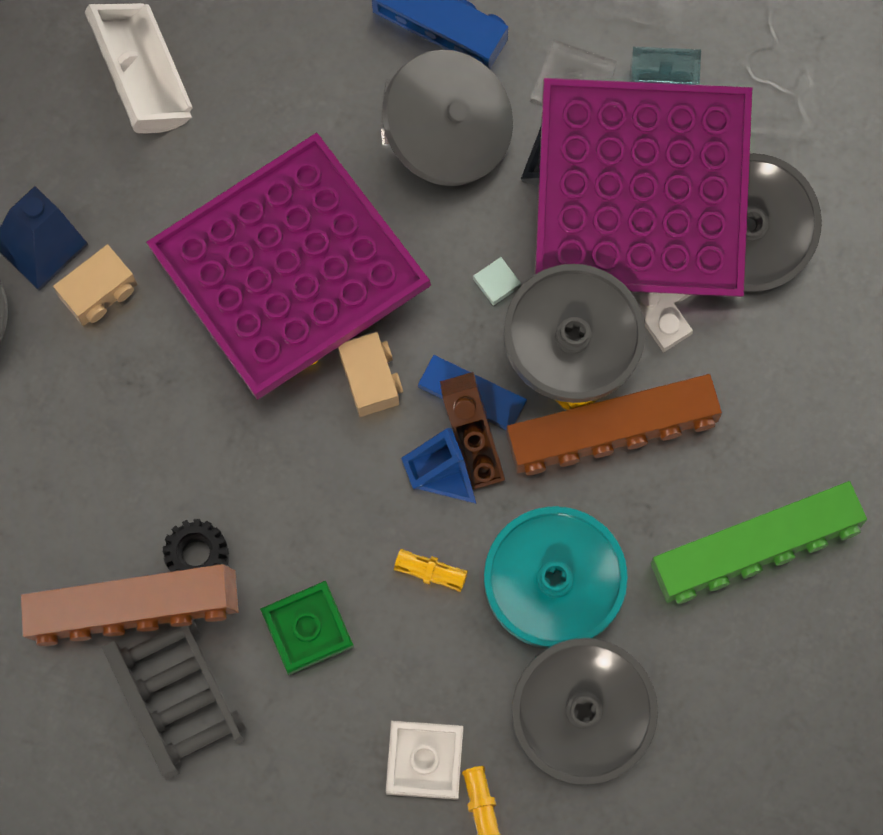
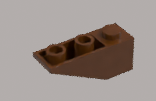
[440,372,505,490]

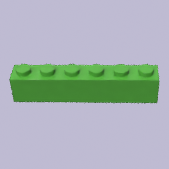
[651,481,867,604]

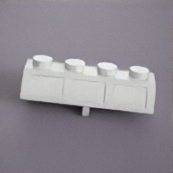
[85,3,193,134]

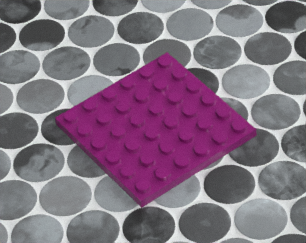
[535,78,753,297]
[146,132,431,400]

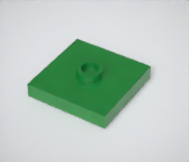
[260,580,354,675]

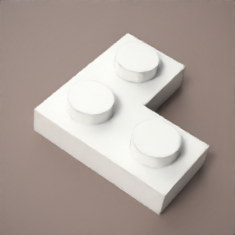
[631,292,693,353]

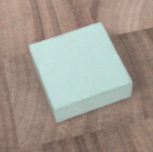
[473,257,521,306]

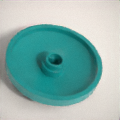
[484,506,628,649]

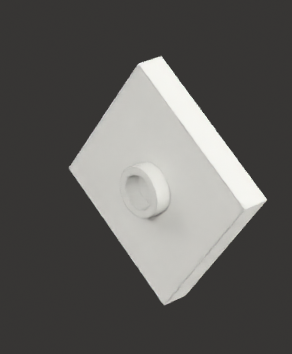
[386,721,463,800]

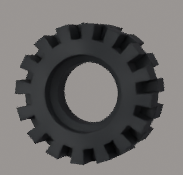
[163,519,229,572]

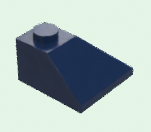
[0,186,88,291]

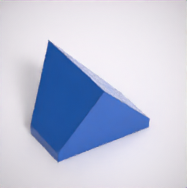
[401,428,477,504]

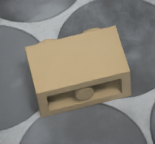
[53,244,137,327]
[338,332,403,417]

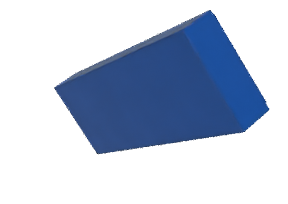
[418,355,527,430]

